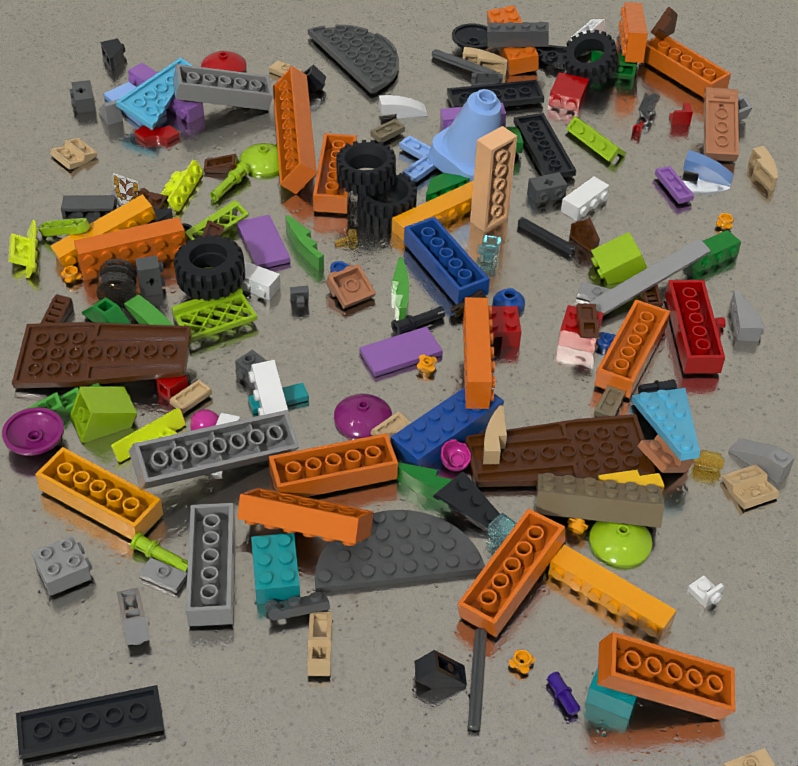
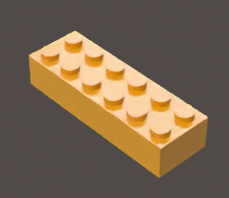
[35,447,163,540]

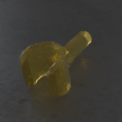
[334,229,358,245]

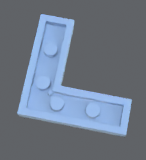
[399,136,437,183]

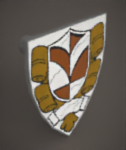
[110,172,139,206]

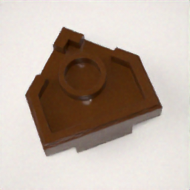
[651,7,678,40]
[569,217,600,253]

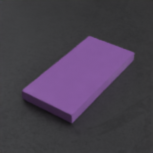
[237,215,290,268]
[359,326,443,377]

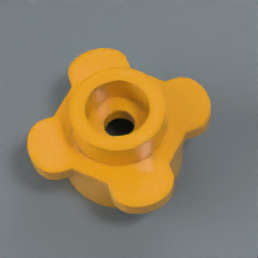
[716,213,734,229]
[61,266,82,283]
[417,354,437,373]
[567,518,588,535]
[509,650,535,674]

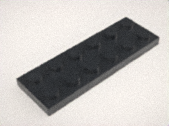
[447,80,544,108]
[513,113,576,177]
[16,685,164,759]

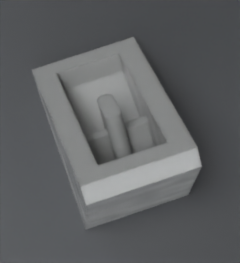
[98,99,123,125]

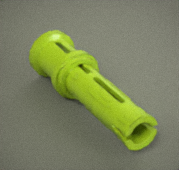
[210,162,250,201]
[130,532,188,573]

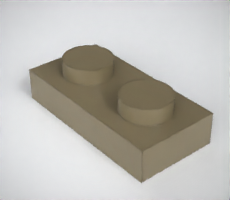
[370,119,405,143]
[594,385,626,417]

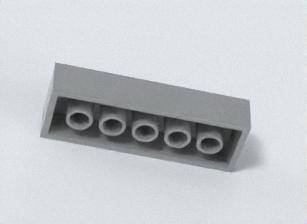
[173,64,273,110]
[186,503,235,626]

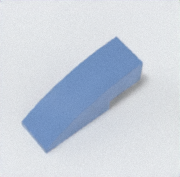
[683,150,734,186]

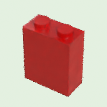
[548,72,589,112]

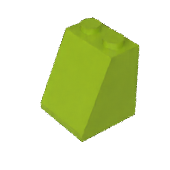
[591,232,647,284]
[70,387,137,443]

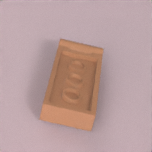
[704,87,739,162]

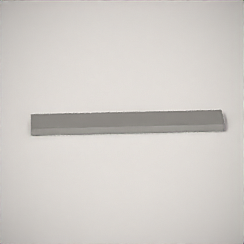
[589,238,711,316]

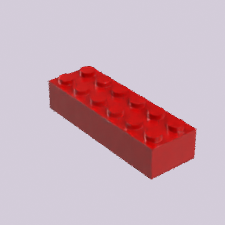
[665,280,725,374]

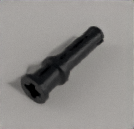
[391,306,445,336]

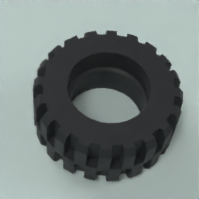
[174,235,246,301]

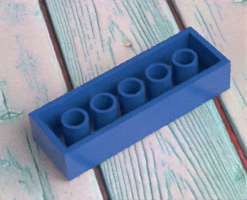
[404,216,490,305]
[391,387,504,468]

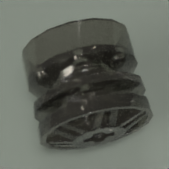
[96,259,137,307]

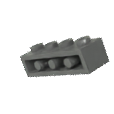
[487,21,549,47]

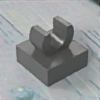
[290,285,309,308]

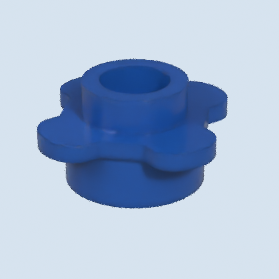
[597,332,616,350]

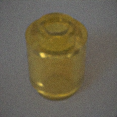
[694,449,725,473]

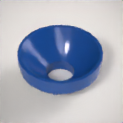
[492,288,525,314]

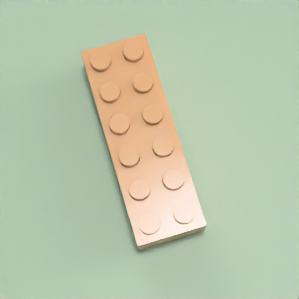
[470,126,517,232]

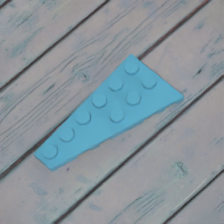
[116,57,192,130]
[632,388,700,461]

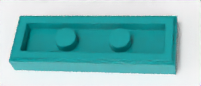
[248,383,309,414]

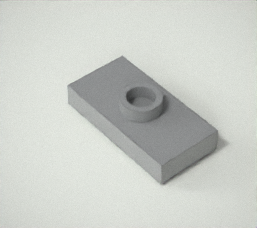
[577,282,611,301]
[139,557,187,593]

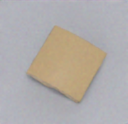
[50,138,98,170]
[722,464,779,510]

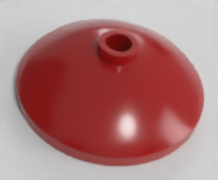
[201,51,247,72]

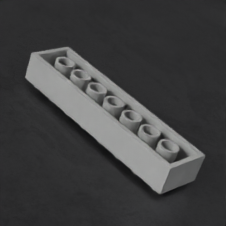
[129,410,300,490]

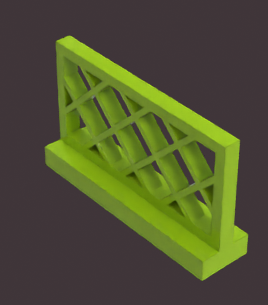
[171,287,258,342]

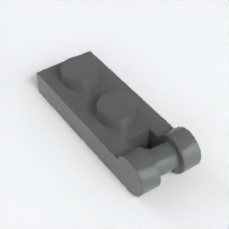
[265,592,330,621]

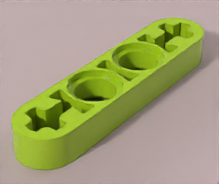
[38,218,91,236]

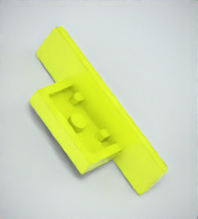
[161,160,204,212]
[8,220,38,278]
[111,408,186,462]

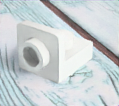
[687,576,724,608]

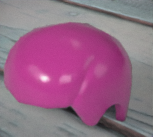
[190,409,219,431]
[441,439,471,472]

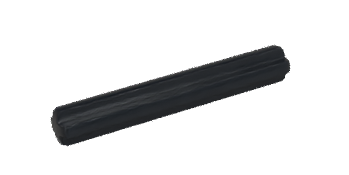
[517,217,576,255]

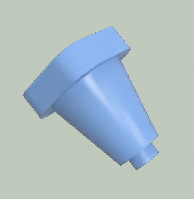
[429,89,501,182]

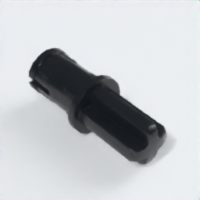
[638,379,677,394]

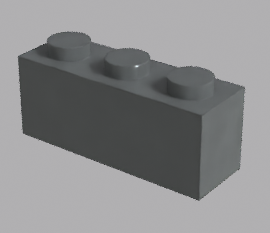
[61,195,117,222]

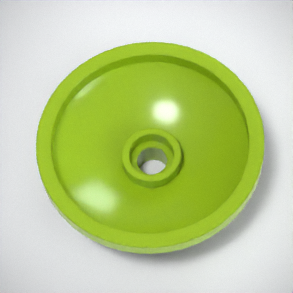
[239,143,279,177]
[589,521,652,568]

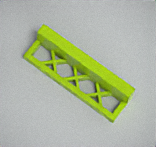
[566,116,626,163]
[185,200,249,242]

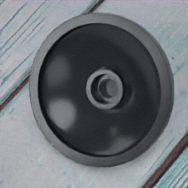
[452,23,489,50]

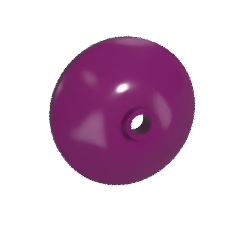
[334,393,392,439]
[2,407,64,455]

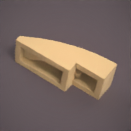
[463,47,508,74]
[749,146,778,191]
[483,406,507,464]
[307,612,332,676]

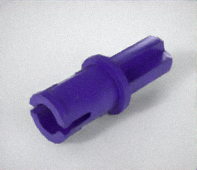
[546,672,580,715]

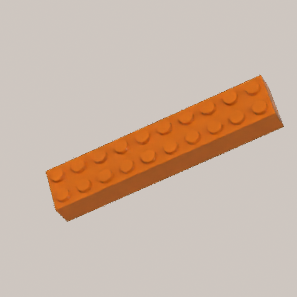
[273,66,317,194]

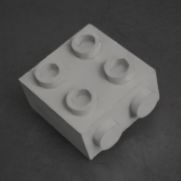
[32,536,93,596]

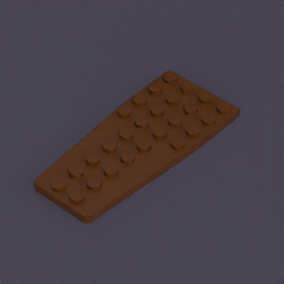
[12,322,192,388]
[465,414,656,487]

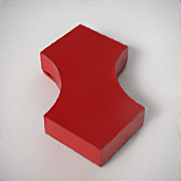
[134,125,180,144]

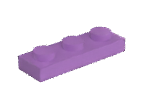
[655,166,694,204]

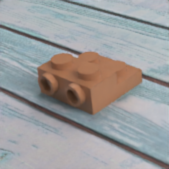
[326,264,376,309]
[638,434,694,473]

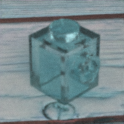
[477,235,501,264]
[487,513,517,547]

